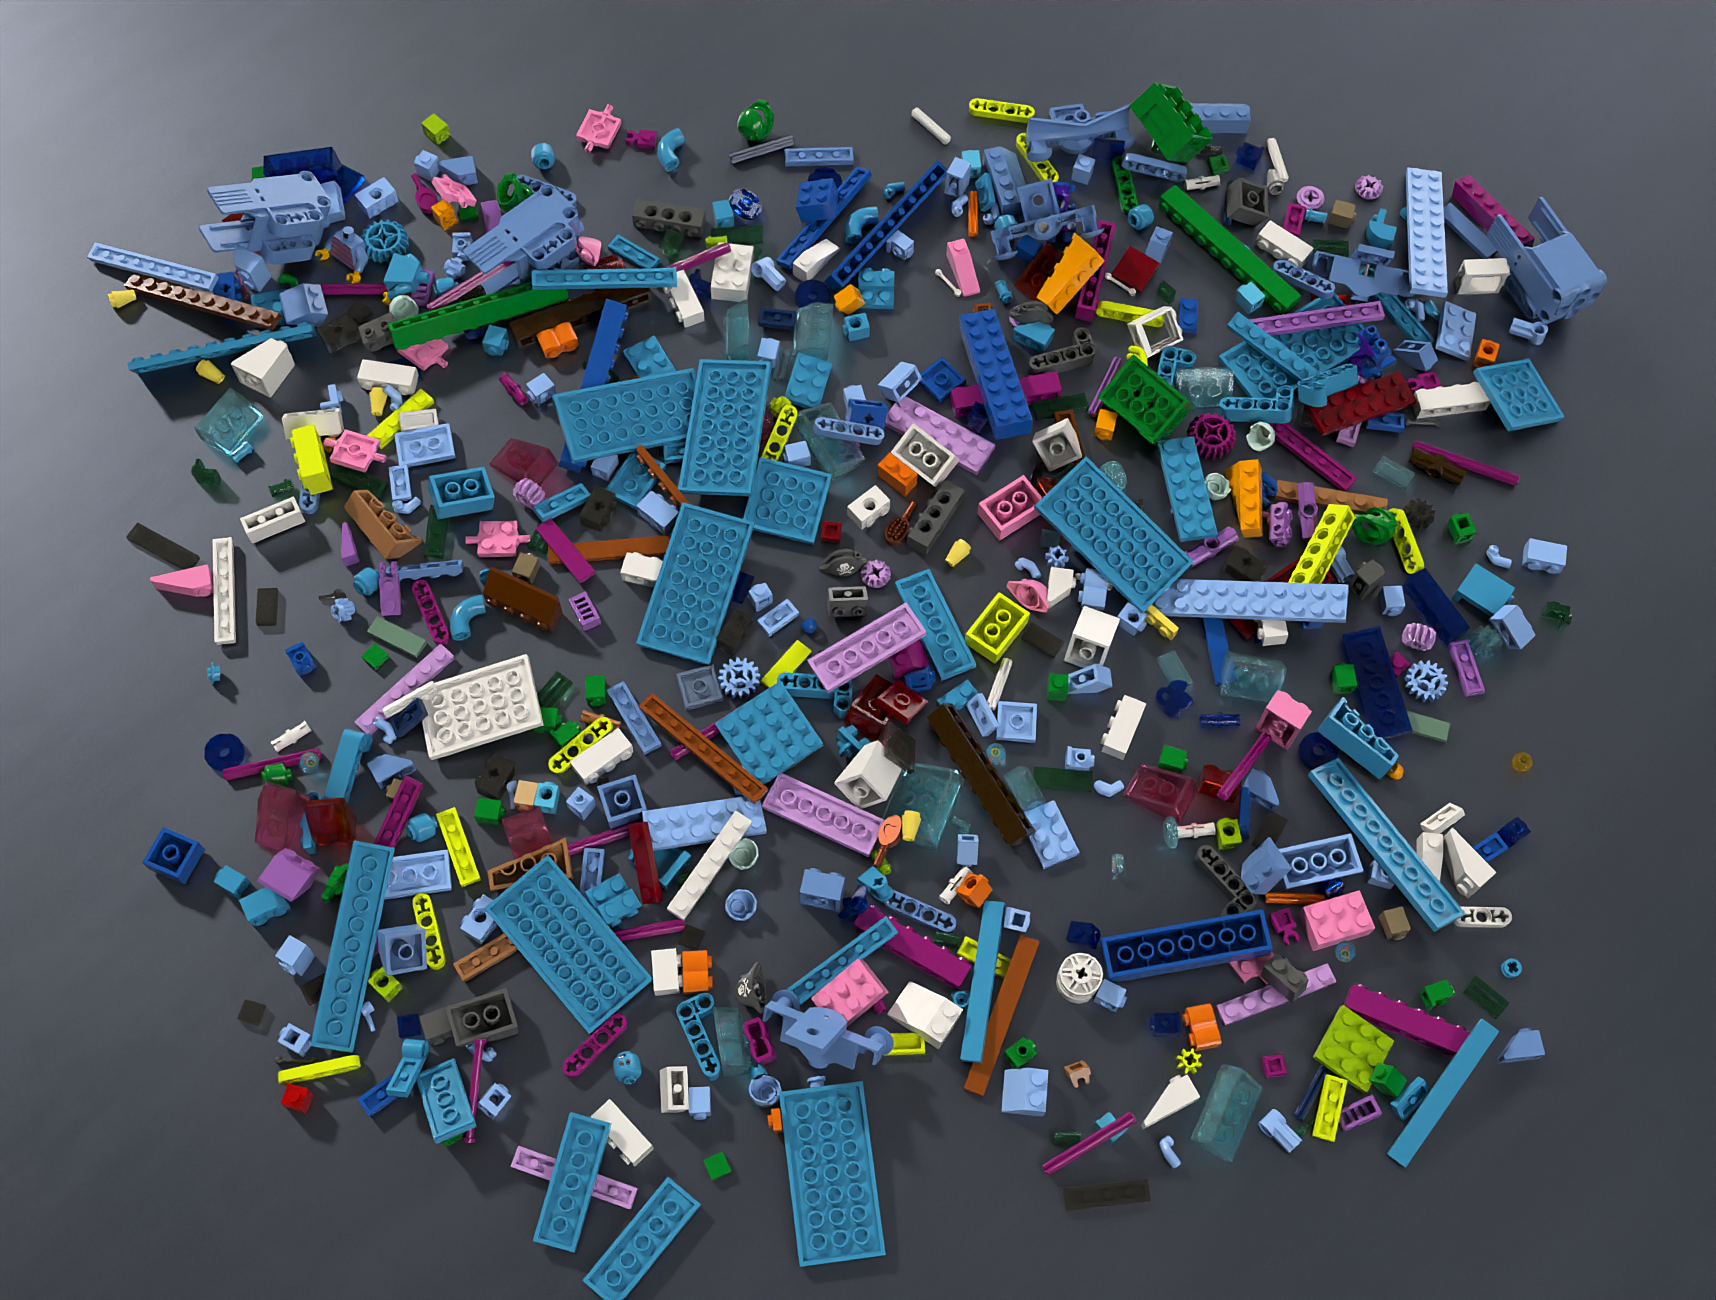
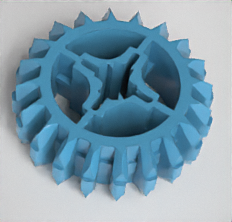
[361,219,409,265]

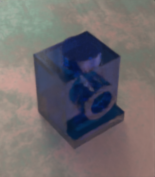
[1235,142,1265,170]
[966,401,988,435]
[1149,1012,1181,1037]

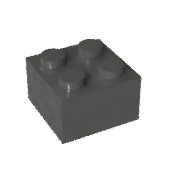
[1226,178,1268,227]

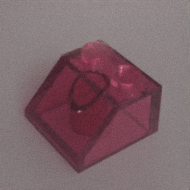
[501,807,552,859]

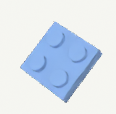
[996,701,1037,743]

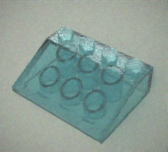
[882,761,965,850]

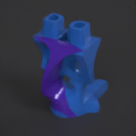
[1045,182,1076,243]
[1350,325,1397,379]

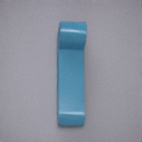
[1150,346,1196,409]
[1298,364,1358,407]
[1220,385,1294,424]
[777,672,853,718]
[323,729,373,808]
[676,993,721,1081]

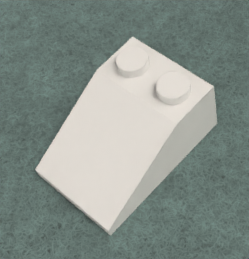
[1443,828,1496,899]
[887,981,963,1049]

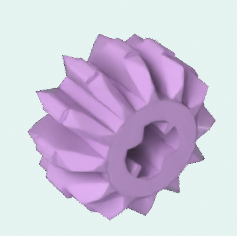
[513,478,545,509]
[1402,623,1436,651]

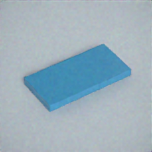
[416,1058,477,1144]

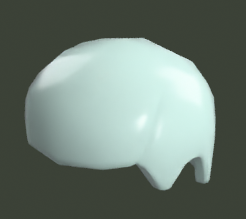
[389,295,419,320]
[1246,422,1275,452]
[1204,473,1231,500]
[728,838,759,870]

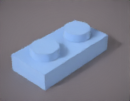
[388,464,412,502]
[757,599,799,637]
[966,693,999,737]

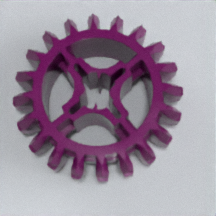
[1186,412,1236,459]

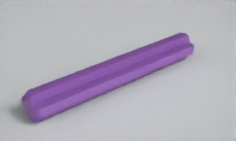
[1088,357,1123,417]

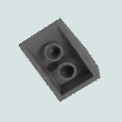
[445,988,519,1047]

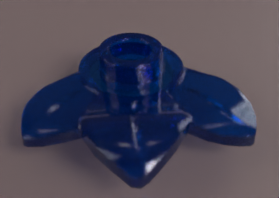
[1155,680,1194,718]
[838,884,868,919]

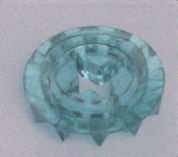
[1163,816,1179,848]

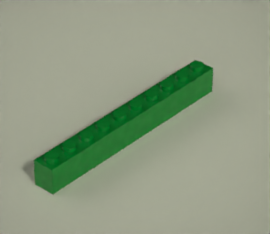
[1158,185,1301,315]
[387,282,569,350]

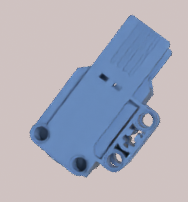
[199,171,331,265]
[463,184,584,295]
[1487,197,1607,324]

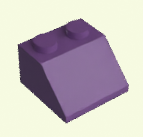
[257,848,320,902]

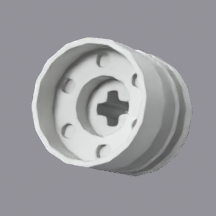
[1056,953,1103,1004]

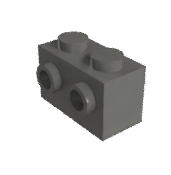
[358,312,398,352]
[1349,559,1386,601]
[827,586,868,617]
[1261,953,1309,1003]

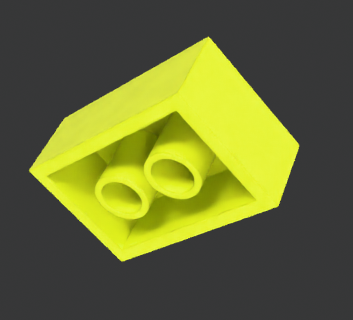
[290,424,333,495]
[965,592,1030,664]

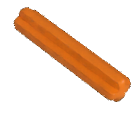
[968,191,978,237]
[1264,892,1325,905]

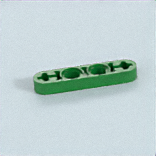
[1111,156,1138,216]

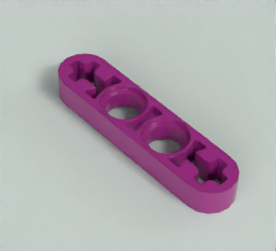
[412,579,451,646]
[562,1013,628,1078]

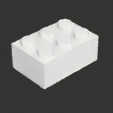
[711,243,754,303]
[891,423,960,488]

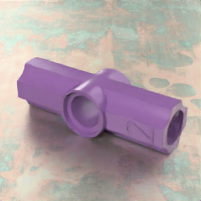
[1297,482,1318,540]
[1185,526,1238,567]

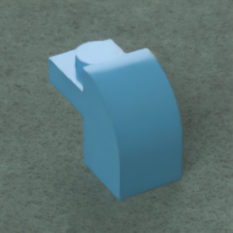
[1365,208,1397,250]

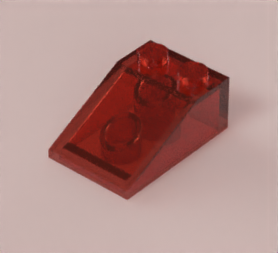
[1014,242,1064,301]
[844,674,894,741]
[302,798,356,845]

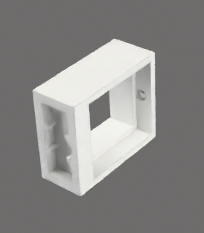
[1454,258,1510,294]
[1127,306,1183,358]

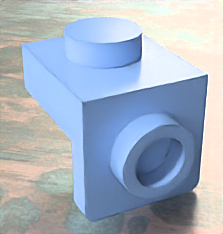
[320,384,344,412]

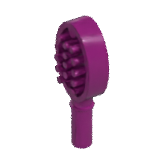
[411,173,438,214]

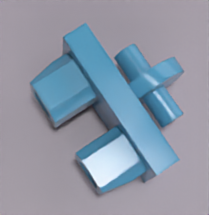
[836,725,871,758]

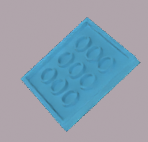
[1473,359,1565,431]
[743,457,832,545]
[715,681,824,785]

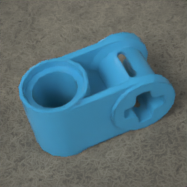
[857,866,894,902]

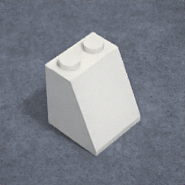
[231,338,295,398]
[1064,606,1120,668]
[834,740,903,809]

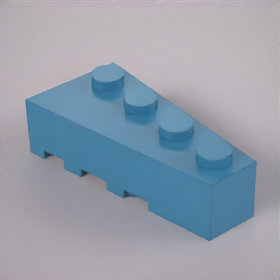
[1317,697,1399,779]

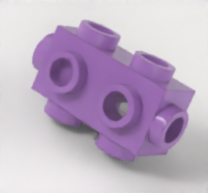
[1262,502,1292,547]

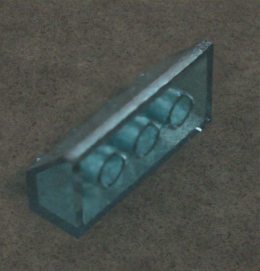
[795,402,866,481]
[1190,1064,1263,1163]

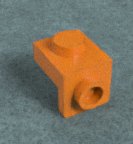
[767,1108,784,1133]

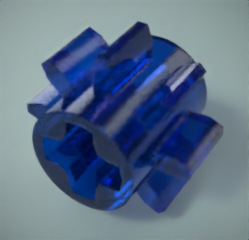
[1319,878,1345,899]

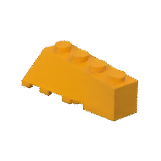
[1037,233,1105,315]
[1224,459,1263,538]

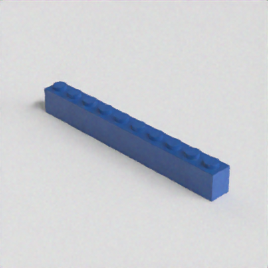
[824,160,948,294]
[558,299,628,473]

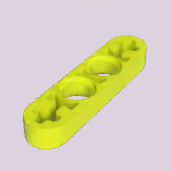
[969,98,1035,123]
[1016,133,1059,182]
[1096,301,1164,327]
[761,405,798,461]
[1389,508,1424,574]
[548,717,613,774]
[412,893,446,970]
[278,1055,361,1085]

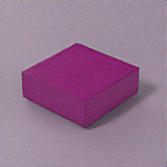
[1261,1054,1287,1079]

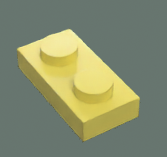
[1144,604,1179,640]

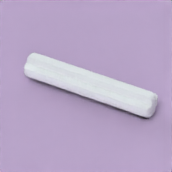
[911,107,951,145]
[1266,138,1289,182]
[987,658,1012,711]
[383,681,437,718]

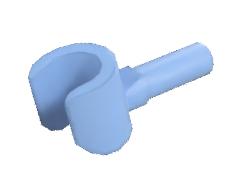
[507,780,518,810]
[361,1001,375,1032]

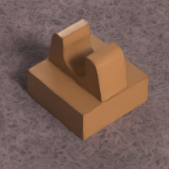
[1064,1060,1091,1087]

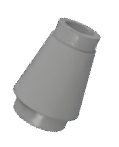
[1266,169,1284,195]

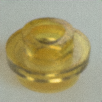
[1512,752,1533,771]

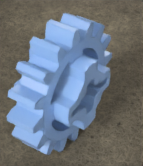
[718,657,760,699]
[1404,661,1448,702]

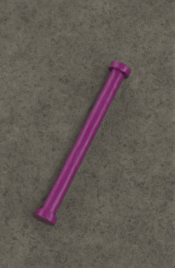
[462,1038,486,1143]

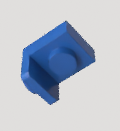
[904,664,936,692]

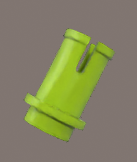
[706,236,728,249]
[870,849,891,876]

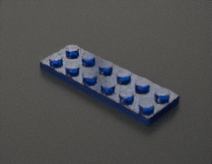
[1342,626,1413,739]

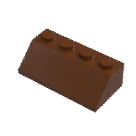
[483,566,563,632]

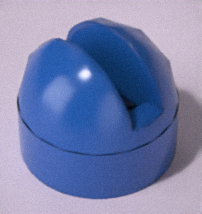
[800,617,817,633]

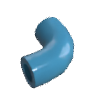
[657,128,685,172]
[844,207,878,244]
[450,594,486,640]

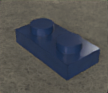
[758,308,796,330]
[390,698,428,738]

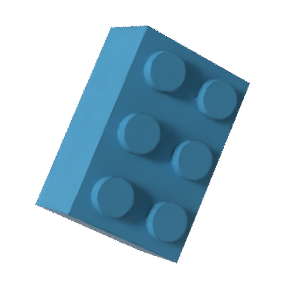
[428,467,495,519]

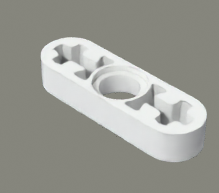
[1453,907,1512,928]

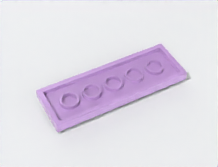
[885,396,995,475]
[807,603,927,693]
[762,773,885,857]

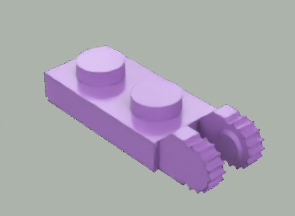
[379,562,402,616]

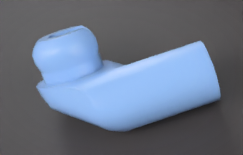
[983,203,1000,225]
[383,384,403,411]
[392,496,422,514]
[1486,545,1512,569]
[1015,558,1042,580]
[466,1044,497,1062]
[1159,1135,1181,1168]

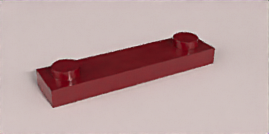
[628,821,663,904]

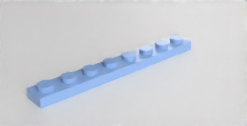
[87,242,219,292]

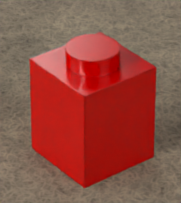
[280,1083,314,1114]

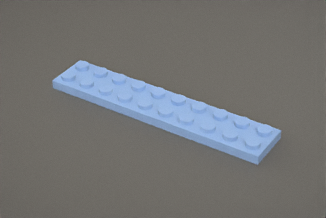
[1406,167,1448,298]
[1152,579,1349,623]

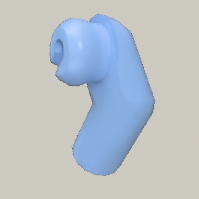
[951,194,968,217]
[1405,298,1425,321]
[373,716,397,744]
[1094,780,1124,797]

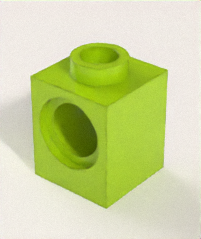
[421,113,450,145]
[1215,818,1242,850]
[368,967,403,1003]

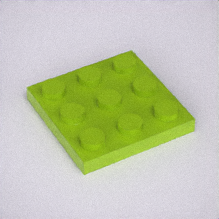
[1312,1005,1394,1094]

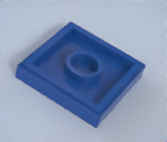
[919,357,967,404]
[1239,787,1252,838]

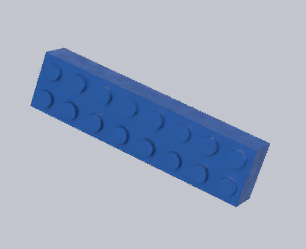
[959,309,1033,440]
[1101,909,1273,983]

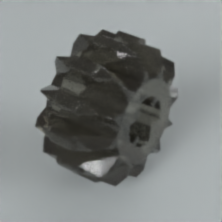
[1403,498,1435,531]

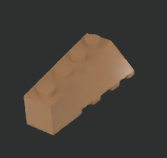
[344,490,423,560]
[488,837,574,893]

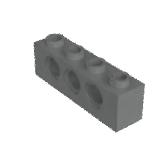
[632,199,706,237]
[906,480,965,555]

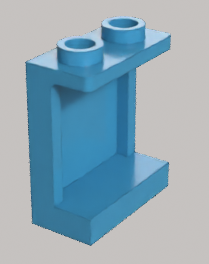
[1452,563,1515,622]
[628,847,692,892]

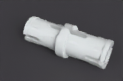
[1184,175,1220,191]
[271,721,312,753]
[1173,822,1215,839]
[939,866,973,905]

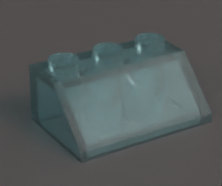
[723,300,749,361]
[792,302,833,361]
[1175,367,1234,408]
[195,388,264,456]
[1221,652,1287,703]
[713,1007,752,1078]

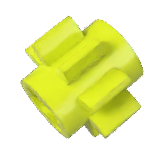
[769,396,792,418]
[1176,1048,1202,1075]

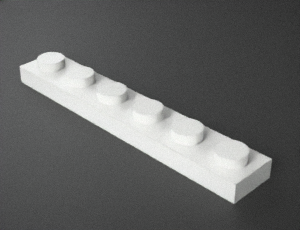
[212,537,236,645]
[667,810,752,921]

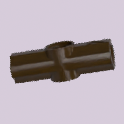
[1408,447,1466,485]

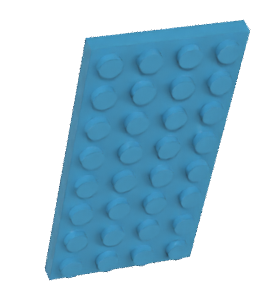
[1218,293,1365,399]
[678,359,772,496]
[552,368,697,463]
[1033,457,1194,613]
[636,502,755,665]
[484,855,653,1034]
[779,1081,886,1267]

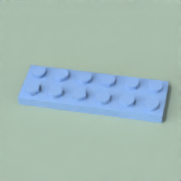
[641,796,767,851]

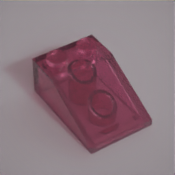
[489,438,559,486]
[1123,763,1198,822]
[255,781,310,851]

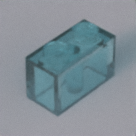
[1004,766,1046,811]

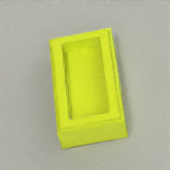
[884,1032,925,1056]

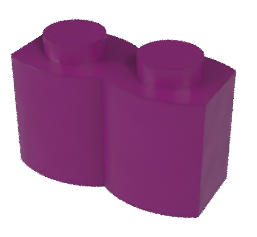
[744,1017,777,1065]

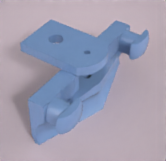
[1025,103,1135,162]

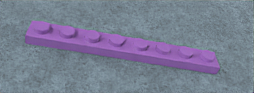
[1250,301,1385,336]

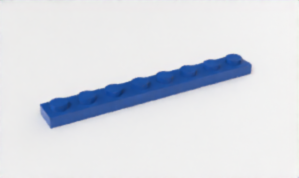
[776,167,872,270]

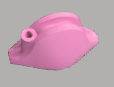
[574,236,601,266]
[1006,579,1049,613]

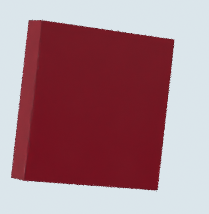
[1111,246,1160,293]
[875,680,928,725]

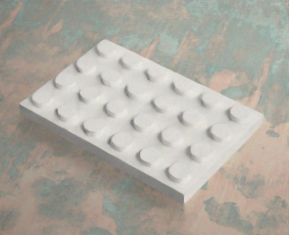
[417,654,544,760]

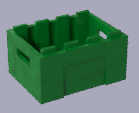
[1129,82,1213,163]
[1097,354,1195,446]

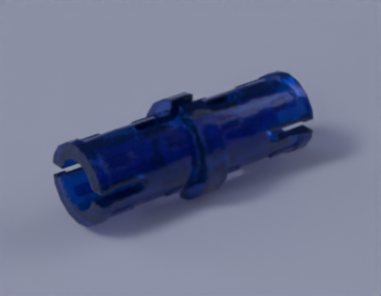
[1199,712,1240,728]

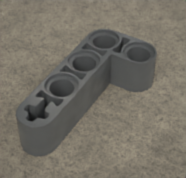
[1027,327,1096,375]
[1194,845,1257,917]

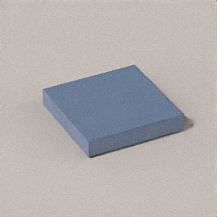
[676,664,723,711]

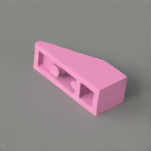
[946,238,980,297]
[150,564,214,597]

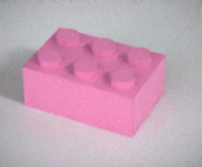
[977,475,1042,541]
[1254,690,1312,750]
[1298,890,1375,951]
[811,959,888,1028]

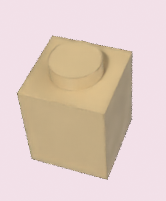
[513,780,538,813]

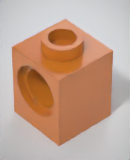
[1472,339,1500,367]
[956,873,993,908]

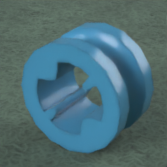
[1501,958,1522,978]

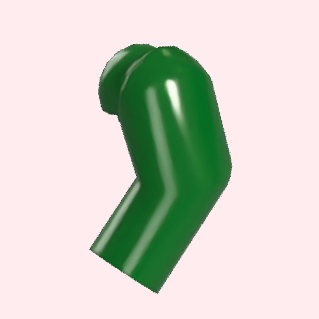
[277,272,299,288]

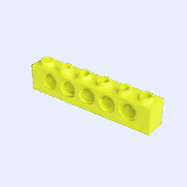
[1288,504,1356,584]

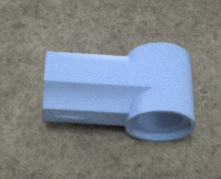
[751,257,786,291]
[1509,318,1548,345]
[1330,546,1354,583]
[1258,1109,1302,1153]

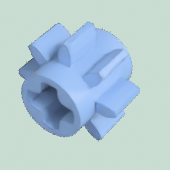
[444,257,466,280]
[1045,545,1069,568]
[331,598,355,622]

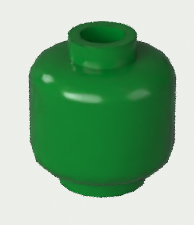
[261,763,292,791]

